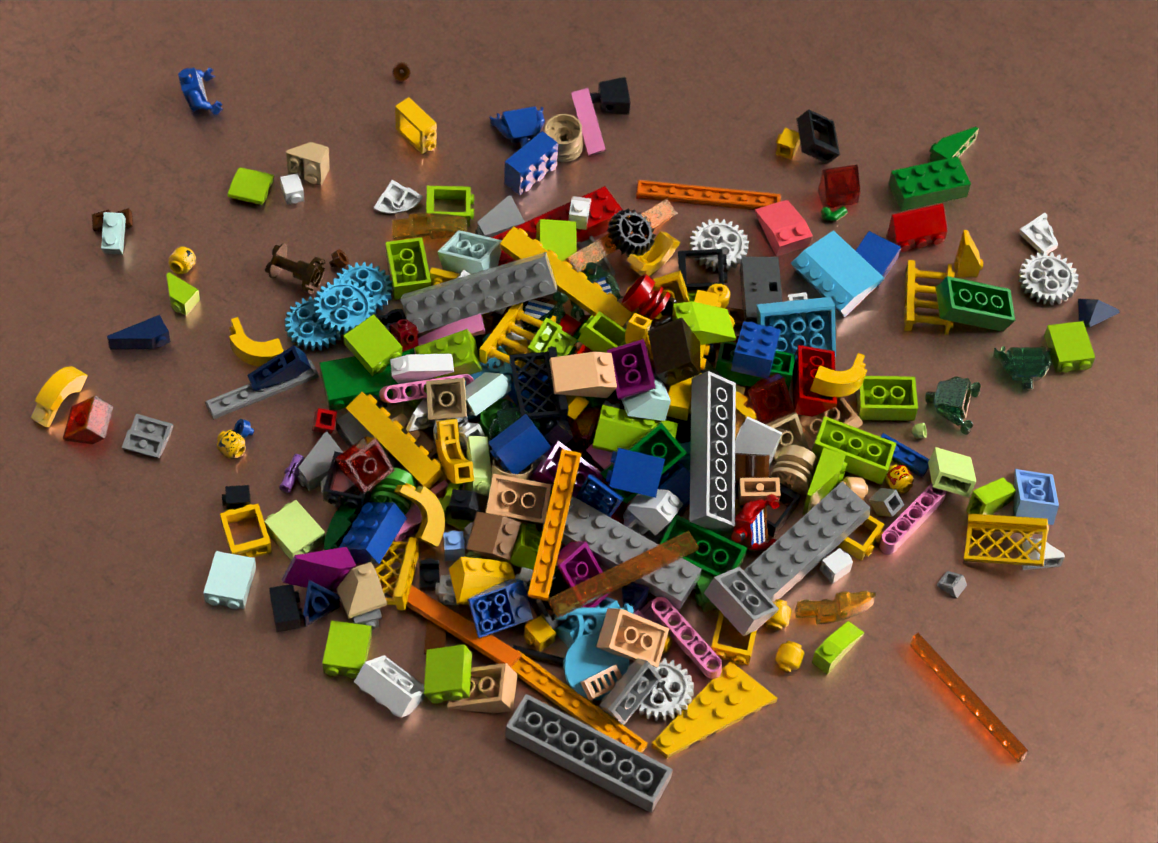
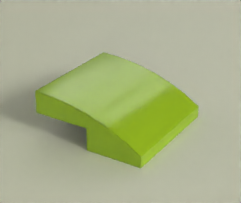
[227,167,274,205]
[527,317,577,363]

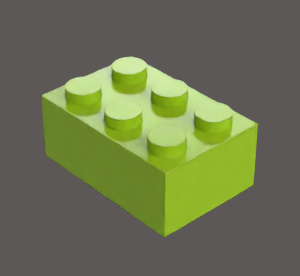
[385,237,431,300]
[415,329,482,380]
[856,376,918,421]

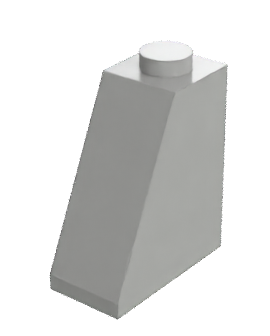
[475,195,525,238]
[297,432,346,492]

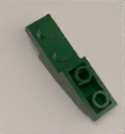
[324,490,372,550]

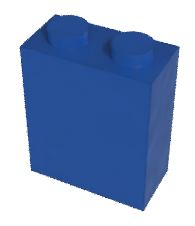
[855,231,901,287]
[488,414,552,474]
[606,447,665,498]

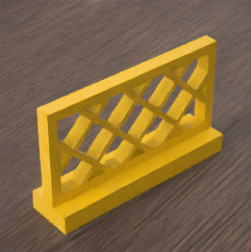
[964,514,1049,567]
[375,537,420,610]

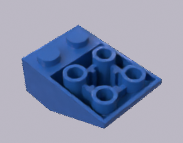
[576,474,624,518]
[468,579,533,638]

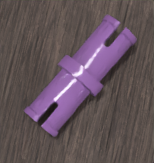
[279,454,305,493]

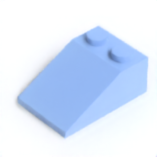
[1013,469,1059,525]

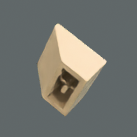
[286,142,330,185]

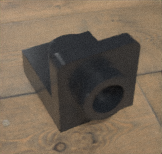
[419,558,440,591]

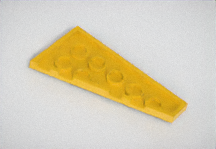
[651,661,777,759]

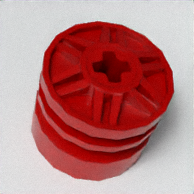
[621,274,671,320]

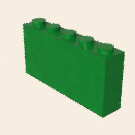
[319,348,415,410]

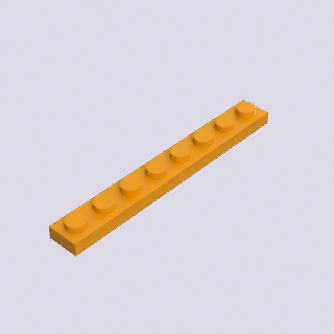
[528,449,581,601]
[511,650,648,753]

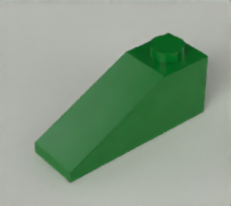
[929,126,979,162]

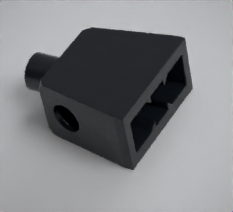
[590,77,631,114]

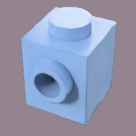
[443,530,465,562]

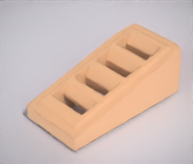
[580,664,622,700]

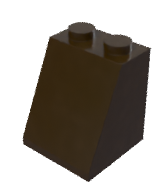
[648,317,700,387]

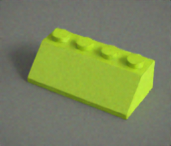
[592,405,678,452]
[811,416,897,485]

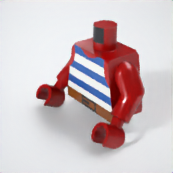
[731,494,780,551]

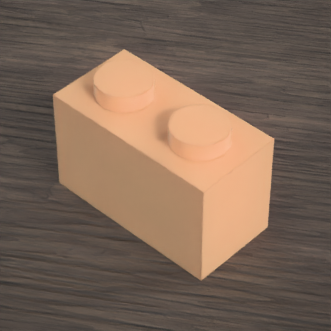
[738,478,780,505]

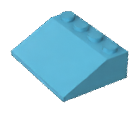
[791,230,885,317]
[757,297,836,357]

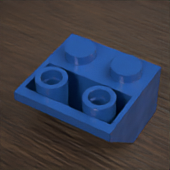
[658,460,690,515]

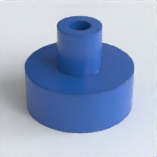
[234,419,254,439]

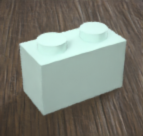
[101,212,126,254]

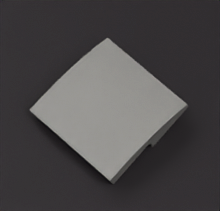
[122,414,174,458]

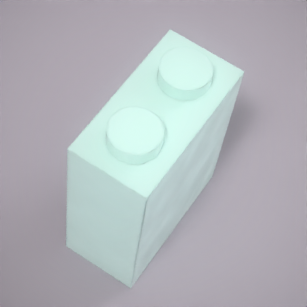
[465,372,511,416]
[203,551,256,609]

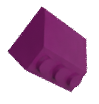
[557,541,613,608]

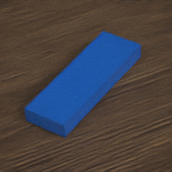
[881,433,929,478]

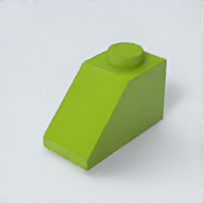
[166,272,200,315]

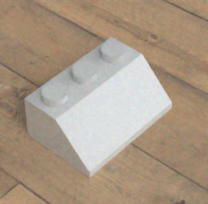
[354,655,426,718]

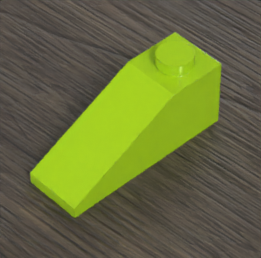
[812,621,864,675]

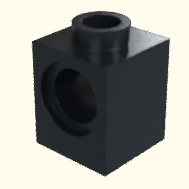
[222,485,251,510]

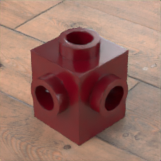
[390,319,419,352]

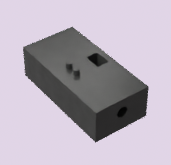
[740,257,782,324]

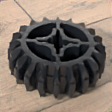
[607,209,656,257]

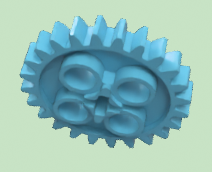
[332,262,393,314]
[313,279,375,335]
[285,296,344,351]

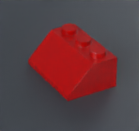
[886,203,948,252]

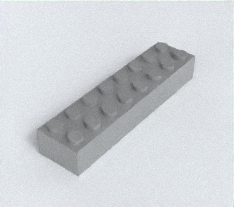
[400,252,557,333]
[690,371,736,532]
[744,482,871,602]
[542,496,702,610]
[505,694,673,813]

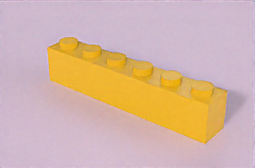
[346,392,444,489]

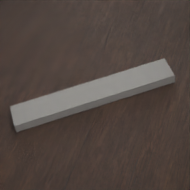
[205,359,319,420]

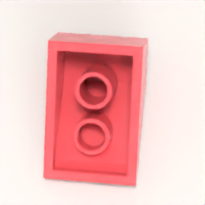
[754,199,813,257]

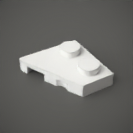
[1019,213,1058,256]

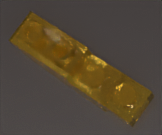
[392,213,467,239]
[795,591,876,624]

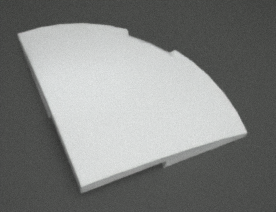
[373,180,424,214]

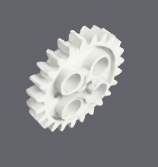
[689,219,749,271]
[1018,252,1079,305]
[637,658,694,721]

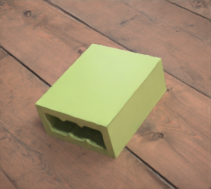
[928,447,976,497]
[264,500,325,561]

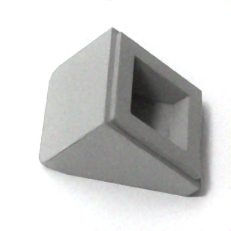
[937,571,967,598]

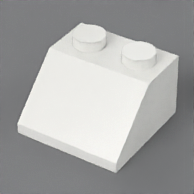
[627,489,683,535]

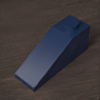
[107,315,170,349]
[247,345,311,391]

